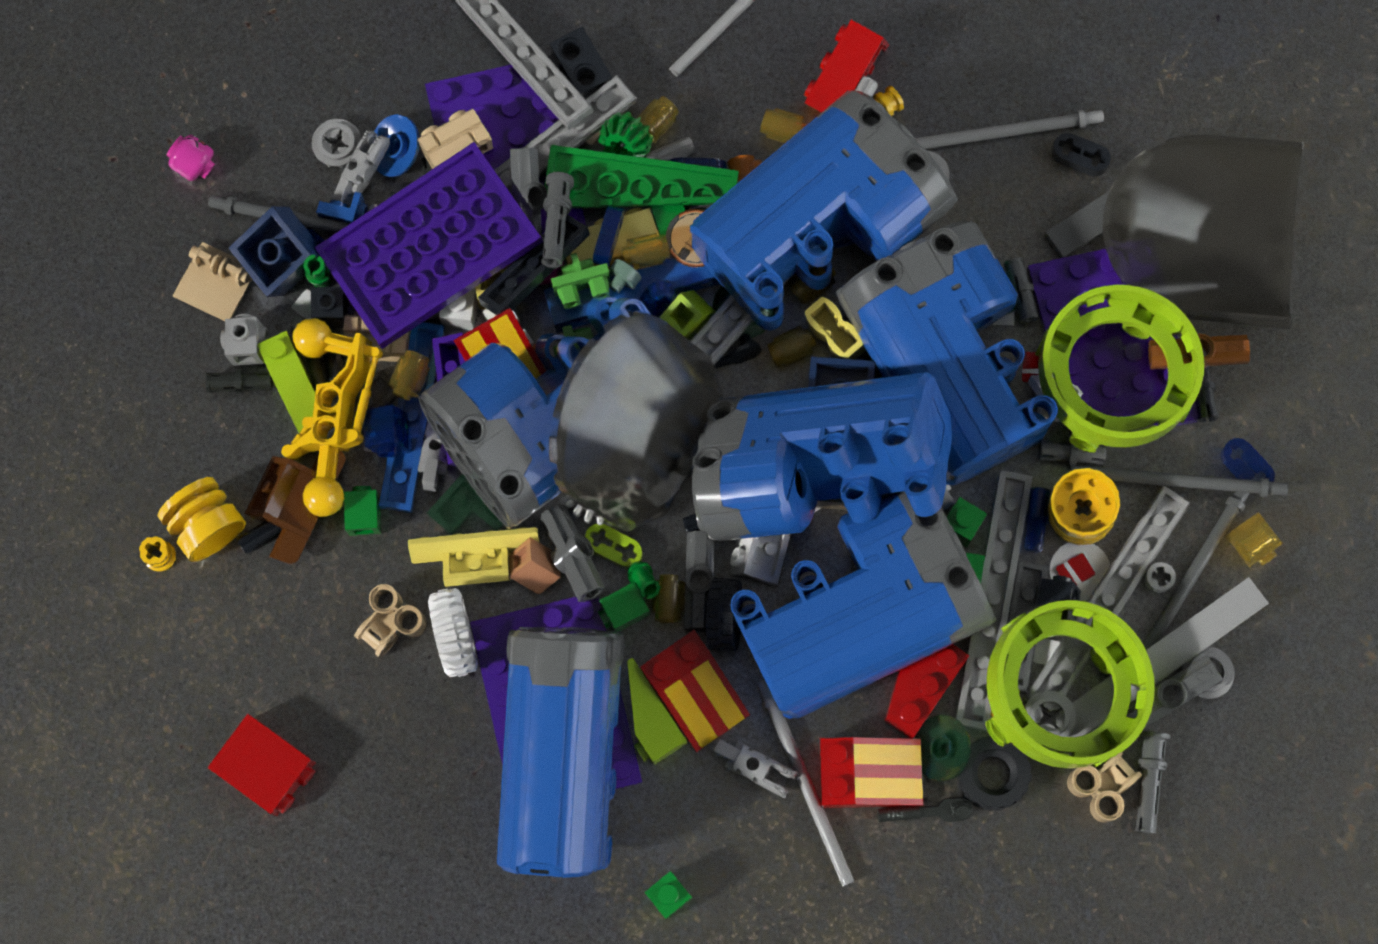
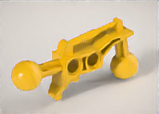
[281,318,383,517]

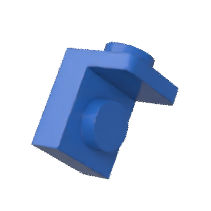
[316,191,368,223]

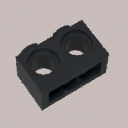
[548,26,612,99]

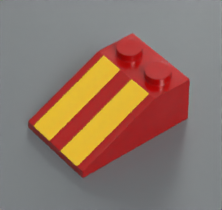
[453,308,546,379]
[640,630,750,753]
[820,737,923,808]

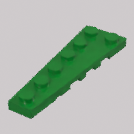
[544,145,739,208]

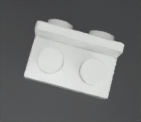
[730,534,790,586]

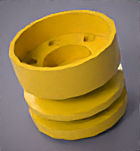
[1048,468,1120,546]
[157,477,246,562]

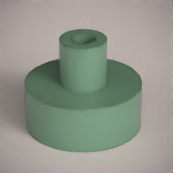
[609,259,642,293]

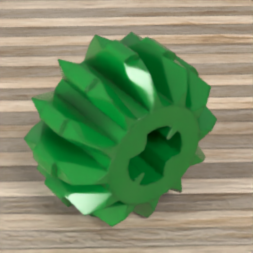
[598,111,654,158]

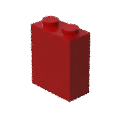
[207,714,316,816]

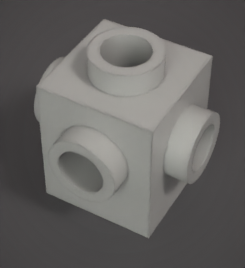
[220,314,269,366]

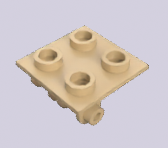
[173,242,252,321]

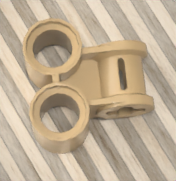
[354,584,427,658]
[1067,752,1142,823]

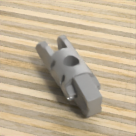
[332,130,390,208]
[418,421,448,491]
[713,740,798,799]

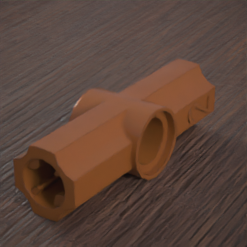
[1148,333,1250,370]

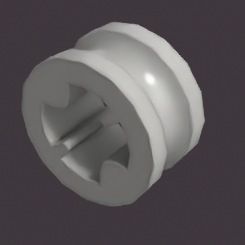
[1144,562,1176,594]

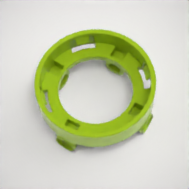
[1035,285,1204,453]
[985,600,1155,768]

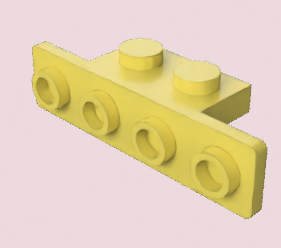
[408,527,540,587]

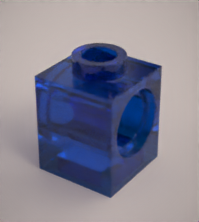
[364,405,409,458]

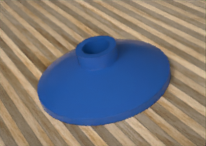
[374,114,420,177]

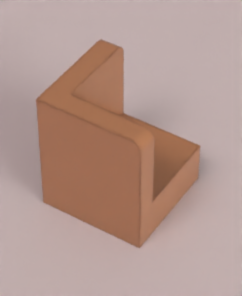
[509,537,561,594]

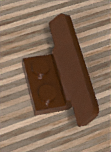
[244,451,346,564]

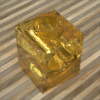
[1226,512,1283,568]

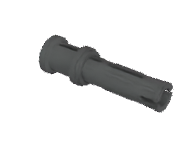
[542,172,574,268]
[1135,731,1170,834]

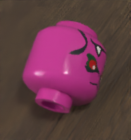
[166,135,215,181]

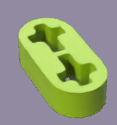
[585,524,643,570]

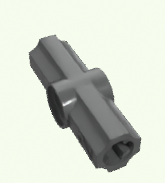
[507,148,547,236]
[540,505,605,602]
[684,531,715,632]
[1127,655,1223,729]

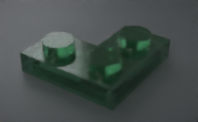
[427,473,504,535]

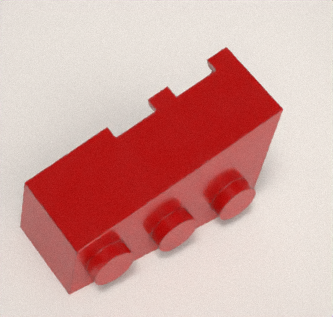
[804,19,889,113]
[884,644,970,739]

